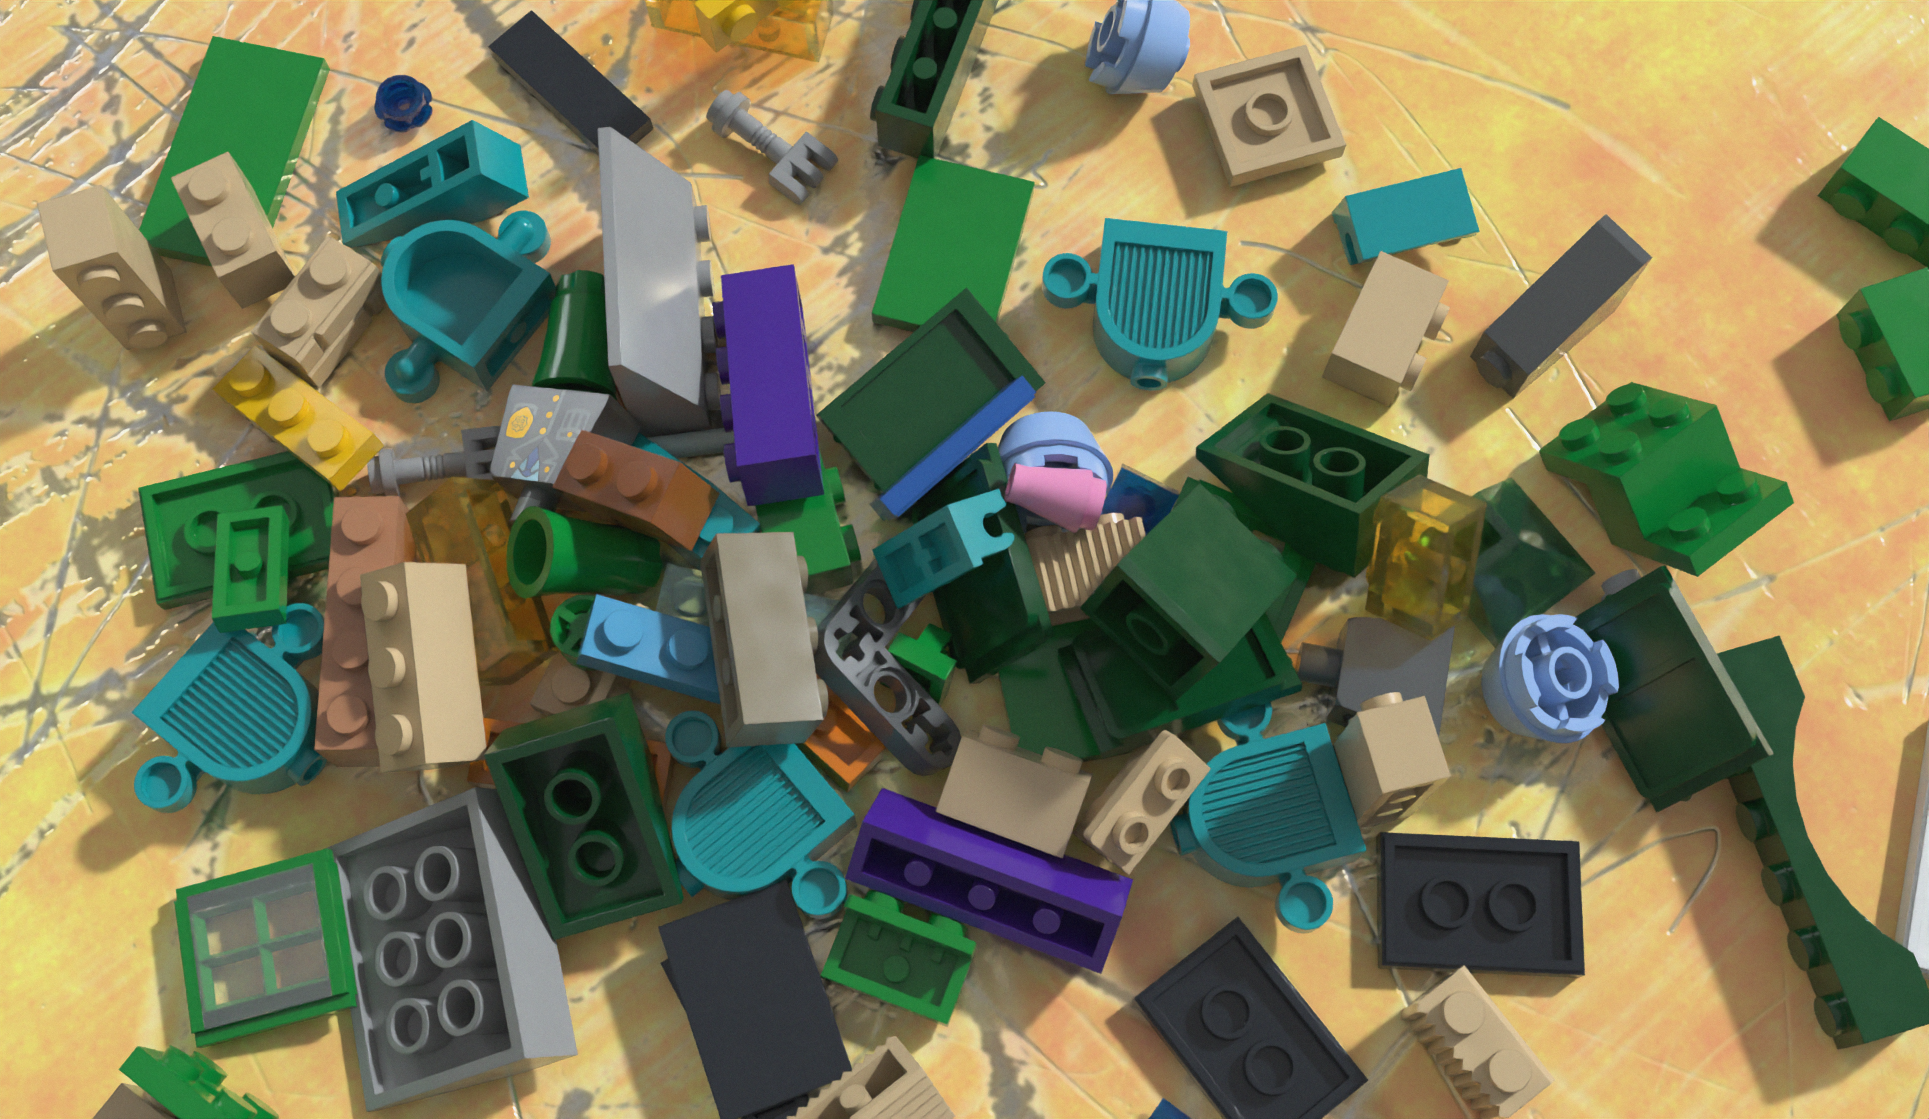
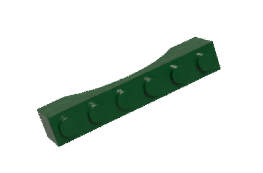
[1716,635,1929,1050]

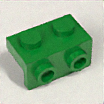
[820,890,976,1027]

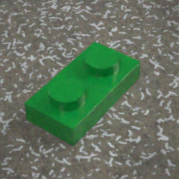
[212,505,289,633]

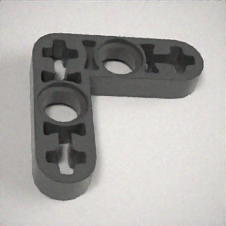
[813,558,961,776]

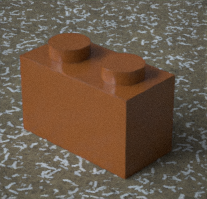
[552,429,720,551]

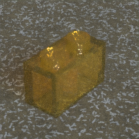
[1365,475,1487,641]

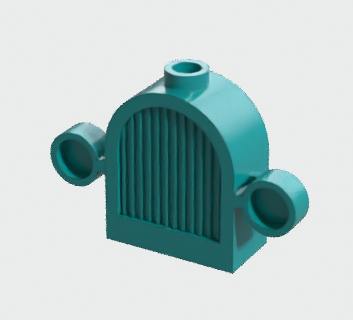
[381,210,556,403]
[1042,218,1278,391]
[131,603,327,813]
[1170,702,1367,933]
[665,710,857,919]

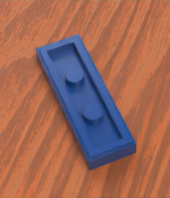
[869,376,1036,521]

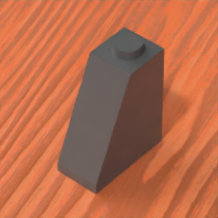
[1470,214,1653,399]

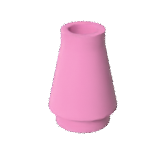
[1004,463,1107,533]

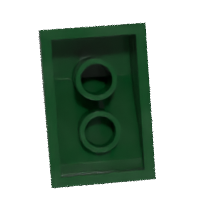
[1195,393,1430,578]
[484,692,684,940]

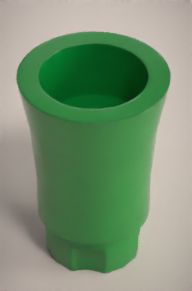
[531,270,618,402]
[506,506,662,598]

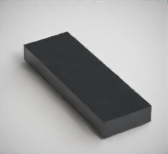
[488,10,653,156]

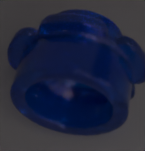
[374,75,433,133]

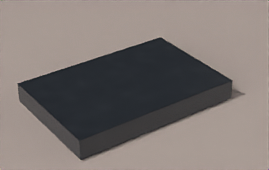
[1376,832,1585,978]
[658,880,852,1119]
[1132,917,1369,1119]

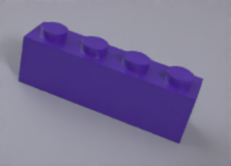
[712,264,824,506]
[845,788,1133,974]

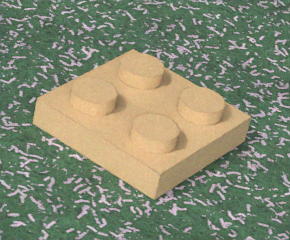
[1192,44,1346,187]

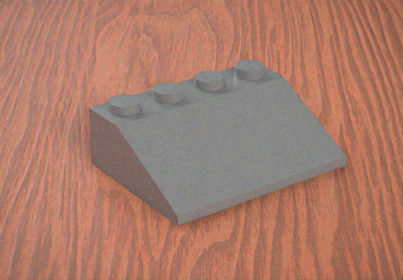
[598,127,721,437]
[325,787,578,1112]

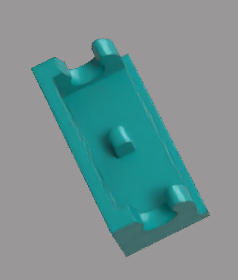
[1332,168,1480,265]
[872,489,1014,609]

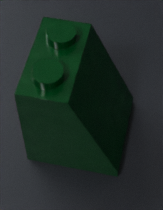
[1080,484,1297,701]

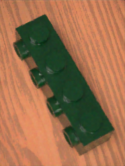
[870,0,999,159]

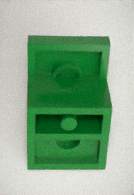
[1538,382,1794,577]

